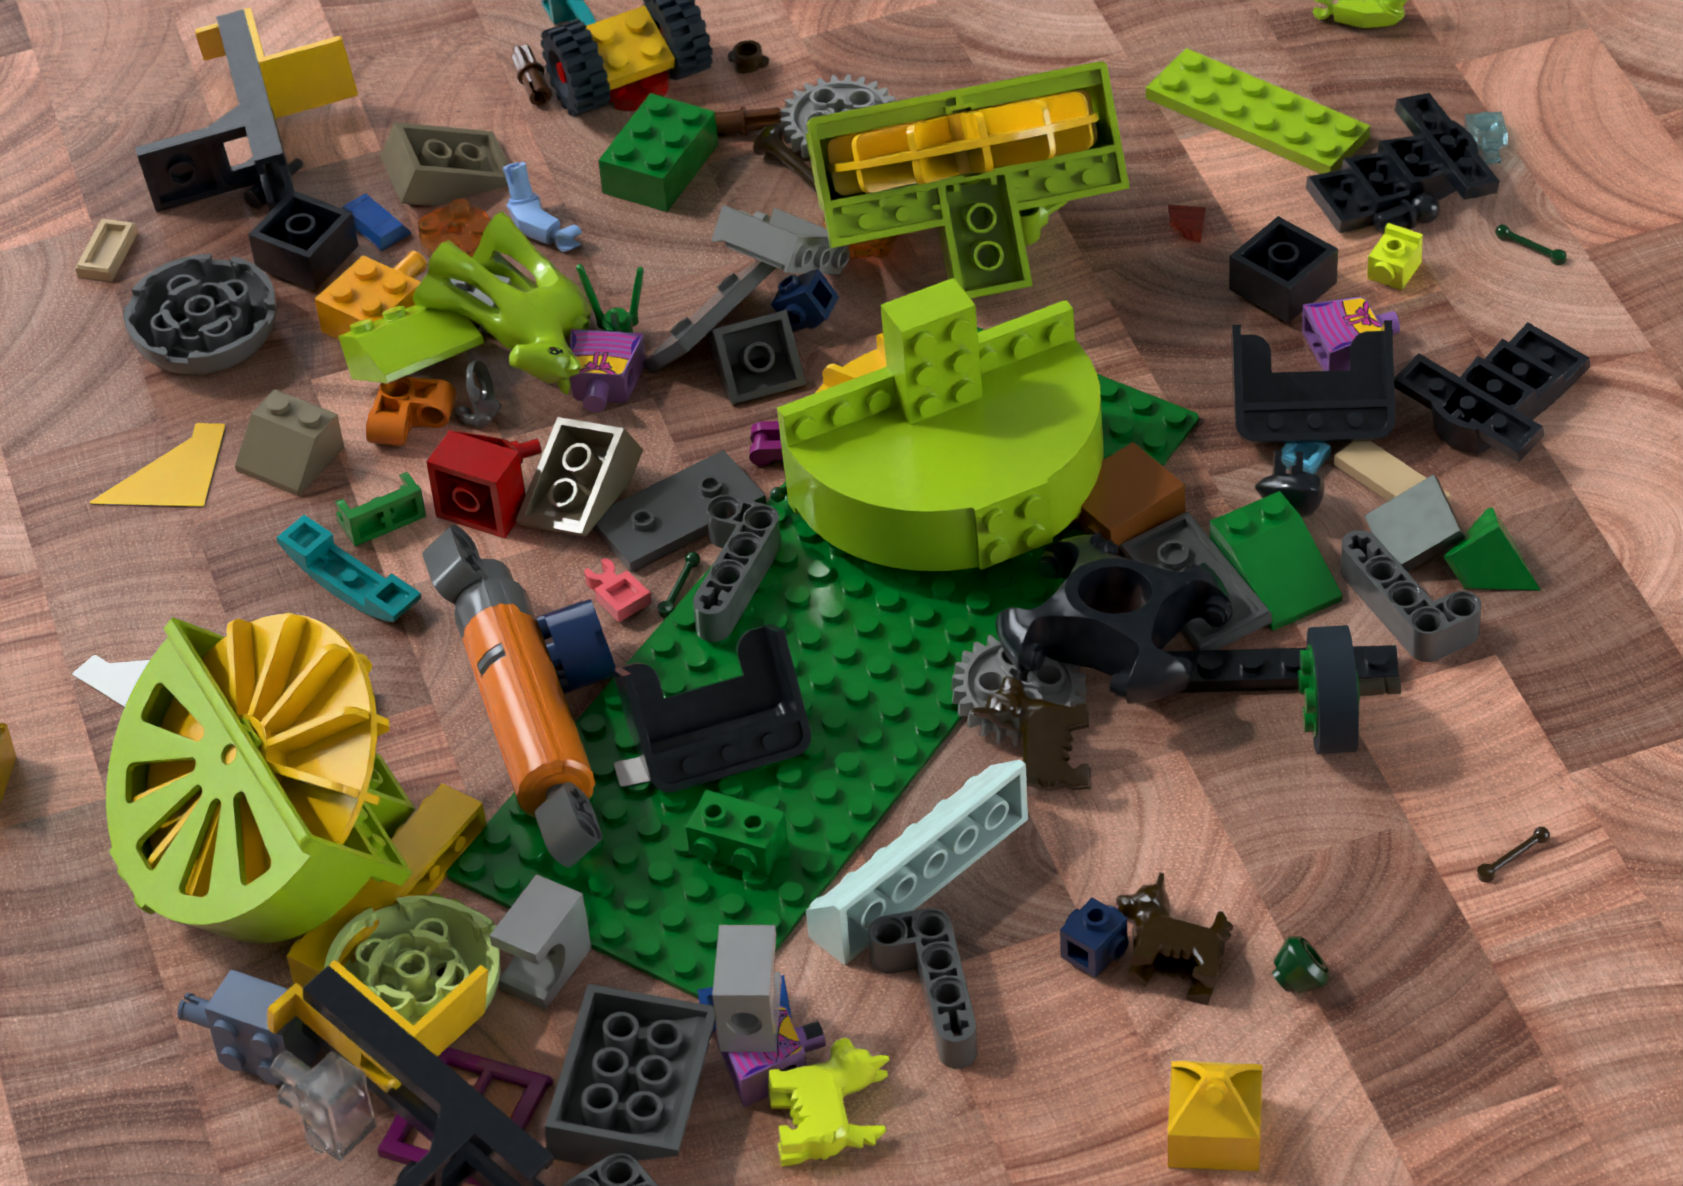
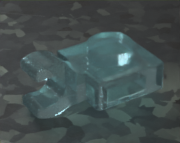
[1464,111,1508,164]

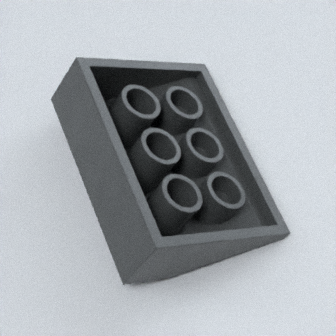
[545,984,716,1166]

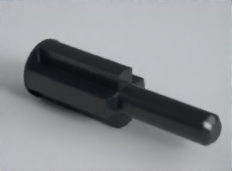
[244,158,303,209]

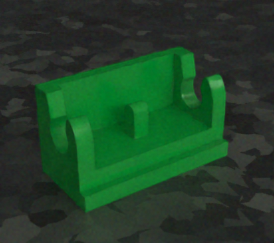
[335,472,426,547]

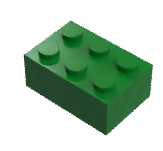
[598,93,718,212]

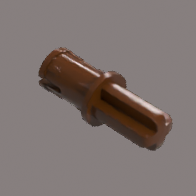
[512,44,552,105]
[715,106,782,135]

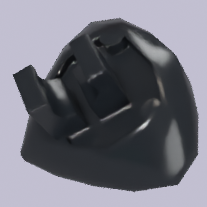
[1255,450,1325,518]

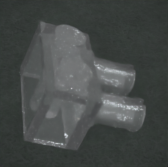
[271,1051,377,1161]

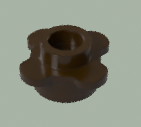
[728,40,769,74]

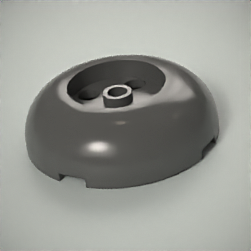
[124,254,277,375]

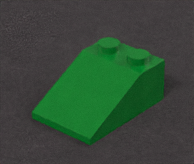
[1210,491,1343,631]

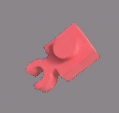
[584,558,652,622]

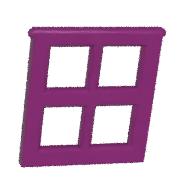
[377,1047,553,1186]

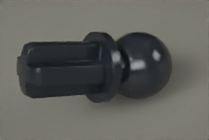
[1373,193,1440,234]

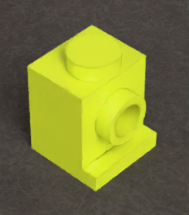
[1367,223,1423,290]

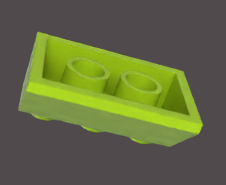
[338,304,484,383]

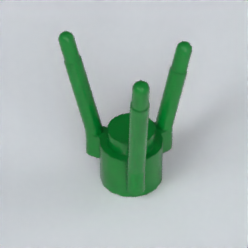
[576,264,644,333]

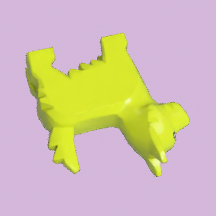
[768,1038,890,1167]

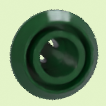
[1272,936,1330,994]

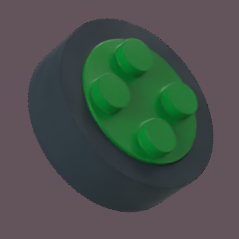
[1298,625,1401,754]

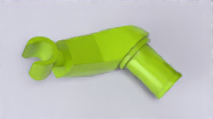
[1313,0,1407,28]

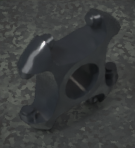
[995,533,1233,704]

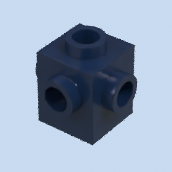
[771,269,839,332]
[1060,897,1129,978]

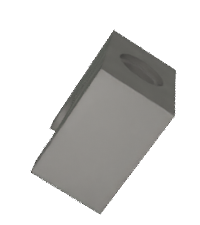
[489,875,591,1010]
[712,925,782,1052]

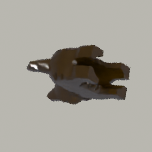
[971,676,1091,791]
[1116,872,1233,1005]

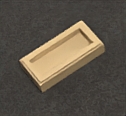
[75,219,138,282]

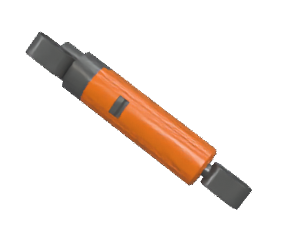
[422,525,603,868]

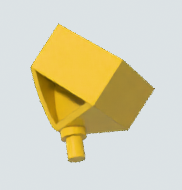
[1167,1061,1263,1171]

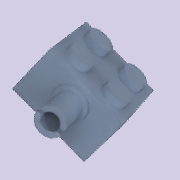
[177,969,321,1089]

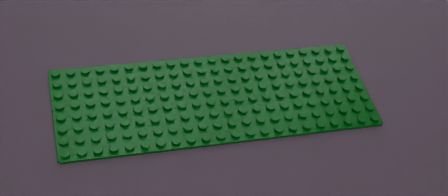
[446,327,1199,999]

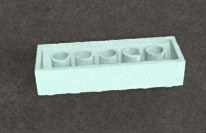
[806,759,1028,965]

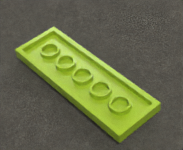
[1145,48,1371,174]

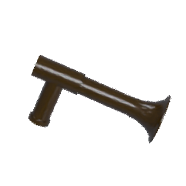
[753,123,817,194]

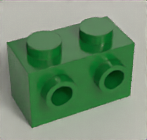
[686,790,788,876]

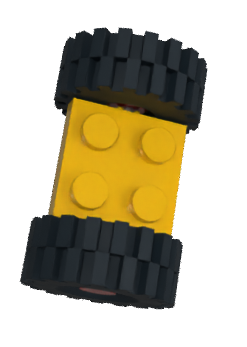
[541,0,713,117]

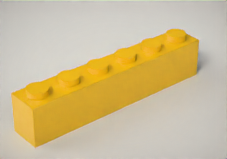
[287,783,487,987]

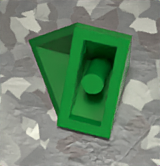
[1444,507,1541,591]

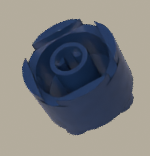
[536,599,616,694]

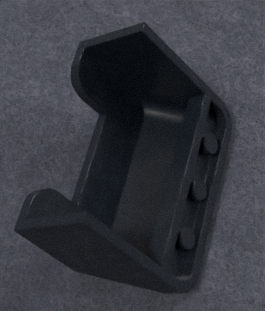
[1231,320,1395,444]
[612,624,811,793]

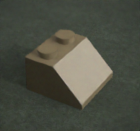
[235,389,344,496]

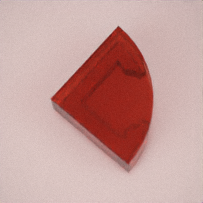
[1168,204,1206,242]

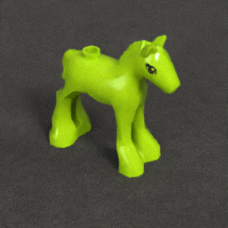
[413,211,592,395]

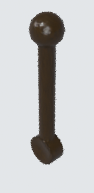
[1477,827,1550,882]

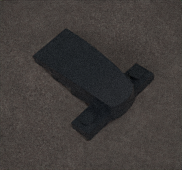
[1306,92,1500,233]
[1394,322,1591,462]

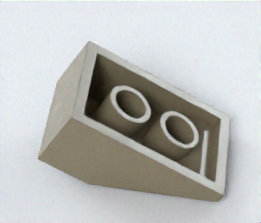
[380,122,509,206]
[515,417,643,537]

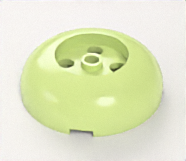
[324,895,501,1025]

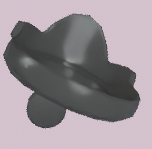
[454,361,502,428]

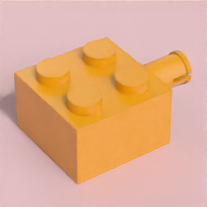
[315,251,428,340]

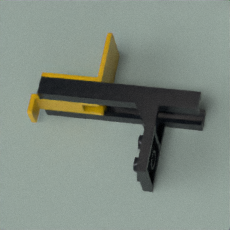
[135,7,358,212]
[267,960,554,1186]

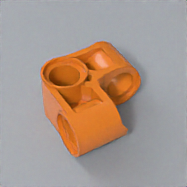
[366,376,457,447]

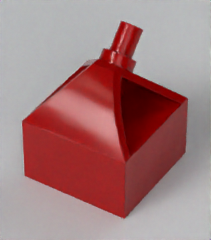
[426,430,542,539]

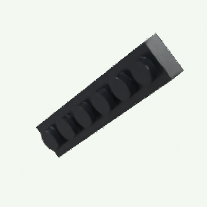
[1166,645,1399,693]

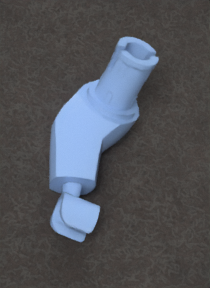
[503,162,582,252]

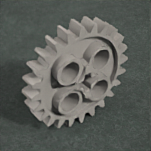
[781,75,895,159]
[951,635,1087,746]

